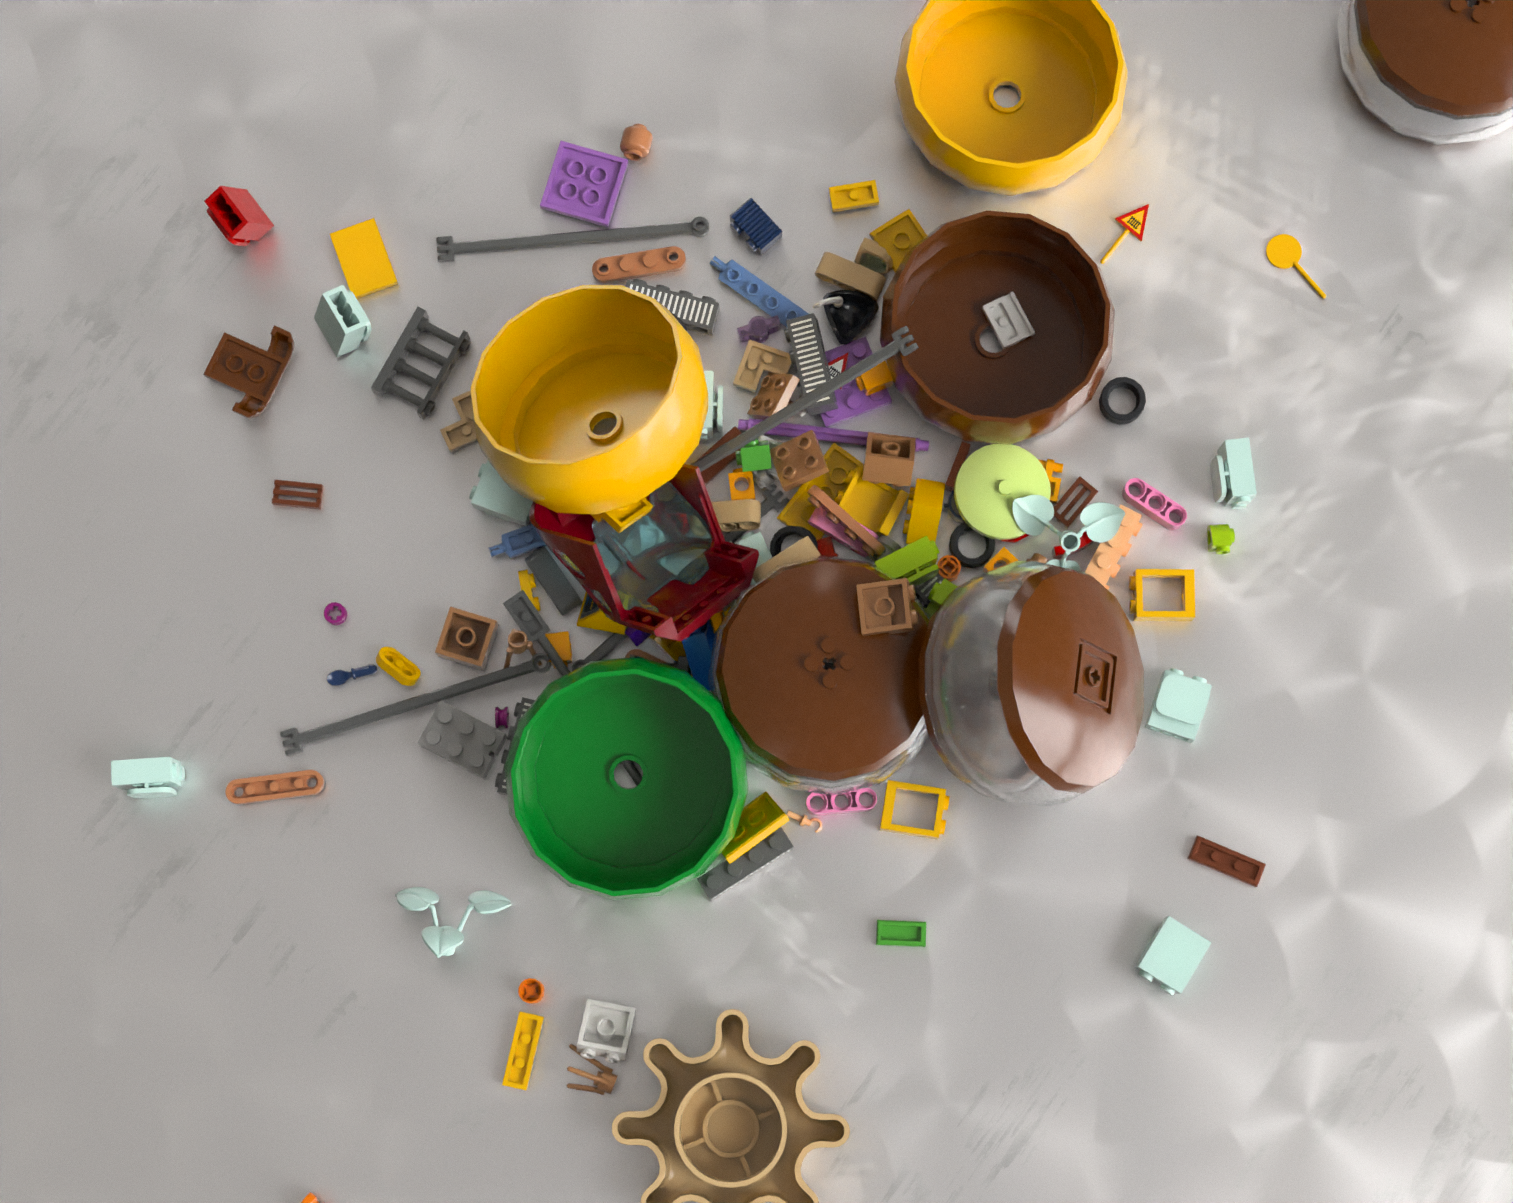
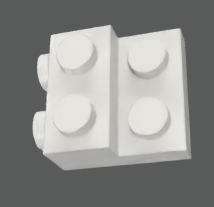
[577,999,636,1064]

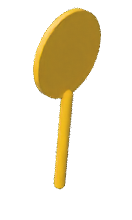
[1266,234,1326,299]

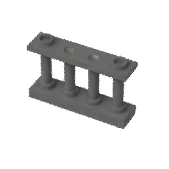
[371,306,471,420]

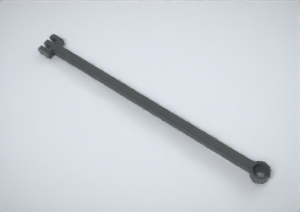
[436,217,709,262]
[690,326,919,472]
[572,483,790,671]
[280,653,551,756]

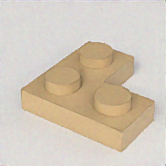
[733,339,792,393]
[440,390,477,453]

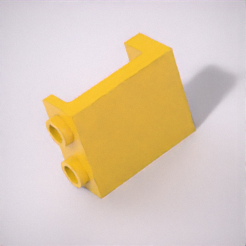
[833,466,909,537]

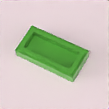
[876,920,926,947]

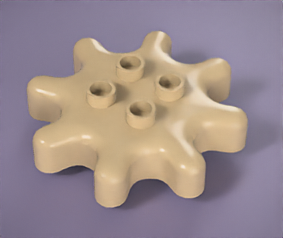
[612,1009,850,1203]

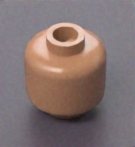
[620,124,653,161]

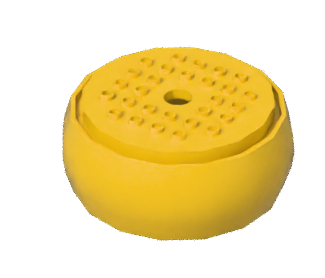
[894,0,1128,196]
[470,285,708,514]

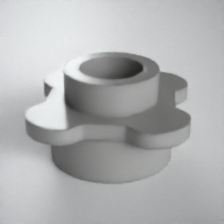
[753,469,775,491]

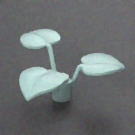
[1012,495,1125,571]
[395,887,512,958]

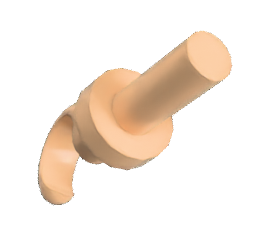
[786,810,822,833]

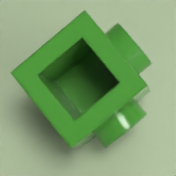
[735,438,772,472]

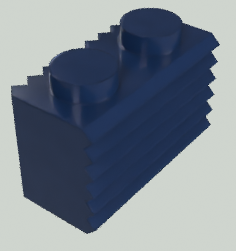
[729,198,782,255]

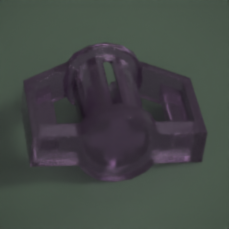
[737,315,781,344]

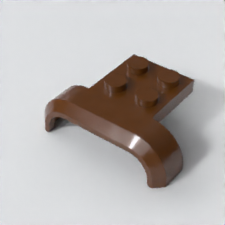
[203,325,294,419]

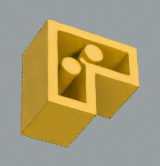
[902,478,945,544]

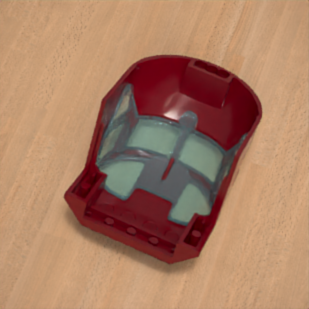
[529,463,759,641]

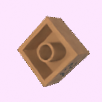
[862,432,916,487]
[435,606,499,671]

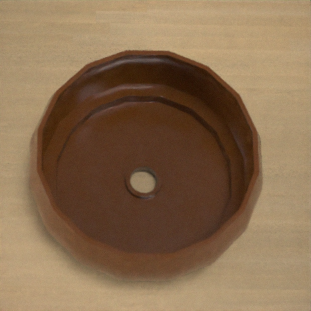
[880,211,1115,445]

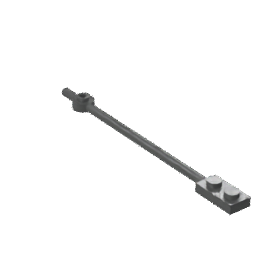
[503,590,643,785]

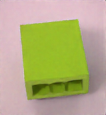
[873,536,940,587]

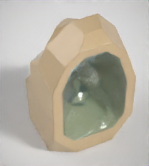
[854,238,893,274]

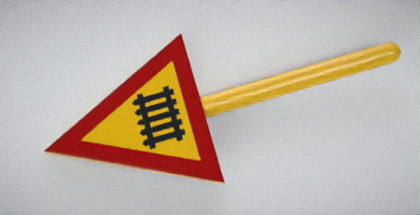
[1100,204,1149,264]

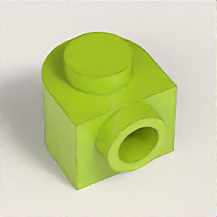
[1207,524,1235,554]

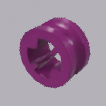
[324,602,348,625]
[495,707,509,729]

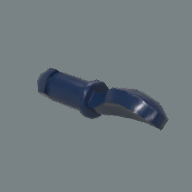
[327,664,377,686]

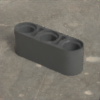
[524,546,583,616]

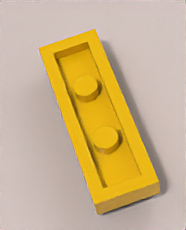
[502,1011,544,1091]

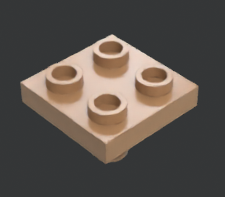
[747,373,800,420]
[770,430,829,492]

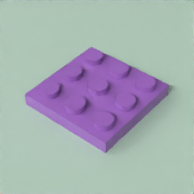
[540,141,629,227]
[820,336,892,428]

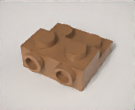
[856,578,918,636]

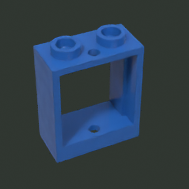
[682,619,719,690]

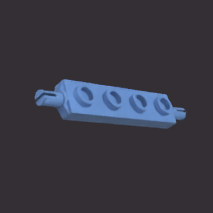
[709,256,809,328]
[488,524,547,559]

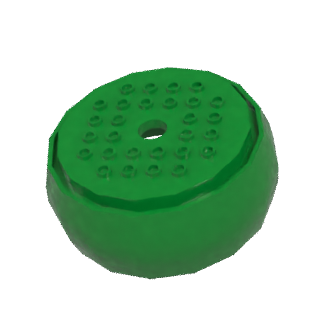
[505,657,749,900]

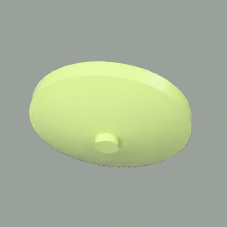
[954,444,1051,540]

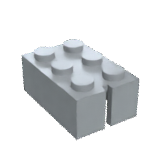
[417,700,508,780]

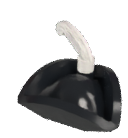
[813,290,879,345]

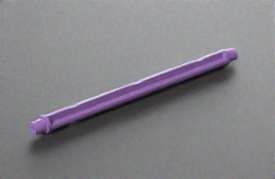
[738,418,929,452]

